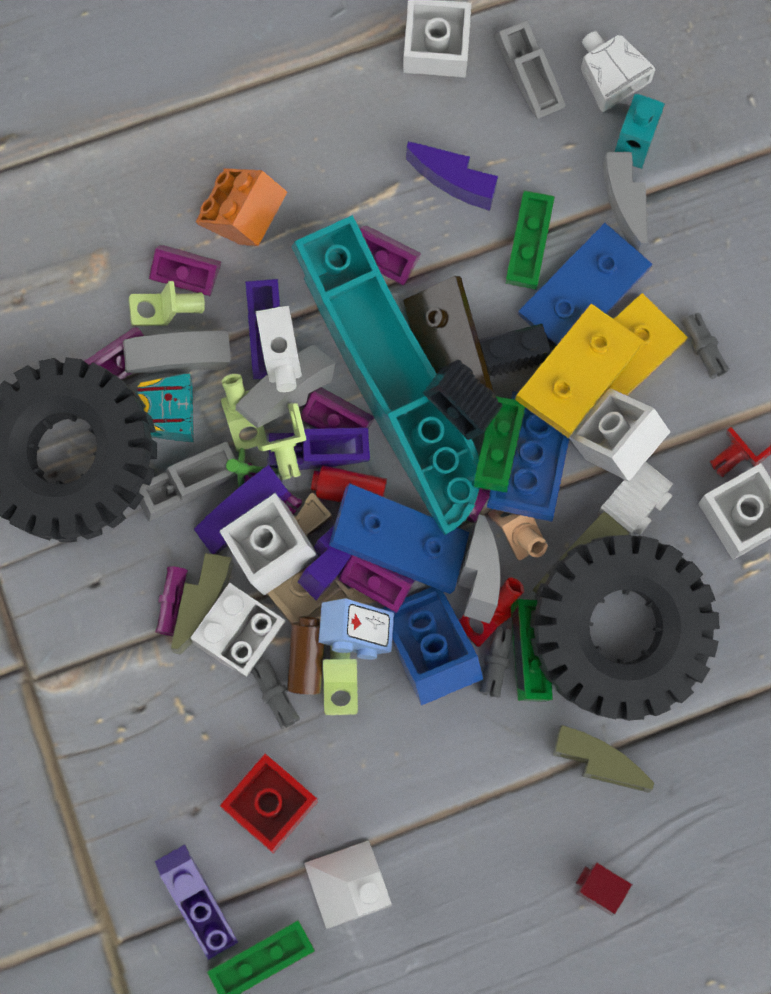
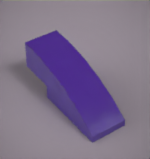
[406,141,498,211]
[245,279,280,380]
[267,428,370,470]
[194,465,291,555]
[298,525,351,601]

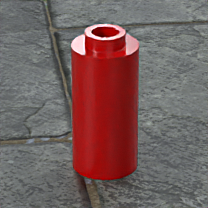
[311,465,387,503]

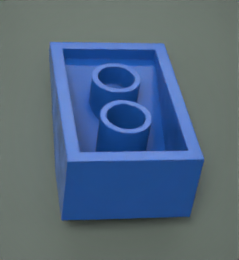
[381,587,483,706]

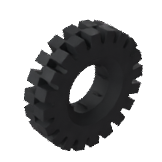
[0,357,157,542]
[530,535,720,721]

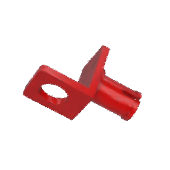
[709,427,771,478]
[459,577,524,647]

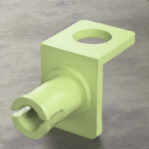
[128,281,205,326]
[221,374,267,452]
[257,403,306,480]
[323,646,358,715]

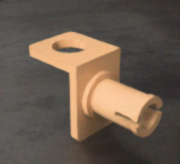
[488,509,548,560]

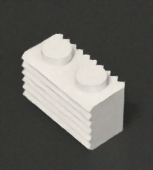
[598,462,673,536]

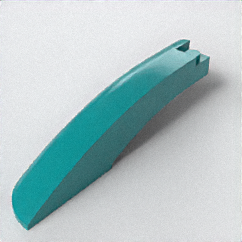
[291,215,480,535]

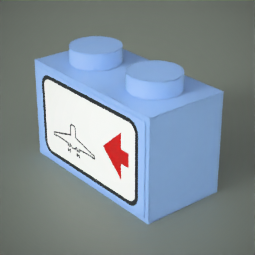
[319,598,394,660]

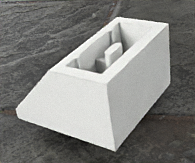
[191,583,285,677]

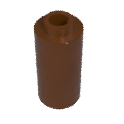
[287,616,324,695]

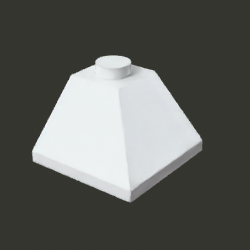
[304,840,392,929]

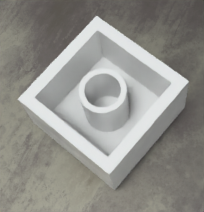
[403,0,472,77]
[569,388,670,481]
[698,463,771,560]
[220,493,319,595]

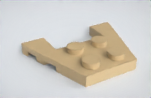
[267,493,377,625]

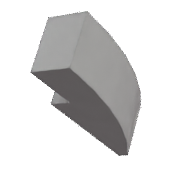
[494,20,567,119]
[603,152,648,254]
[123,331,231,373]
[235,344,335,428]
[139,442,236,522]
[458,515,500,624]

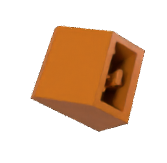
[195,168,287,246]

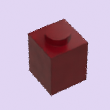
[575,862,633,916]

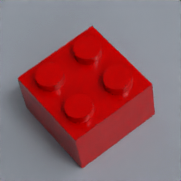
[219,753,318,854]

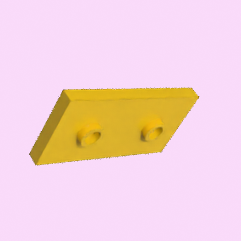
[594,293,688,406]
[515,304,644,438]

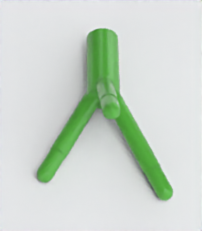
[226,448,280,488]

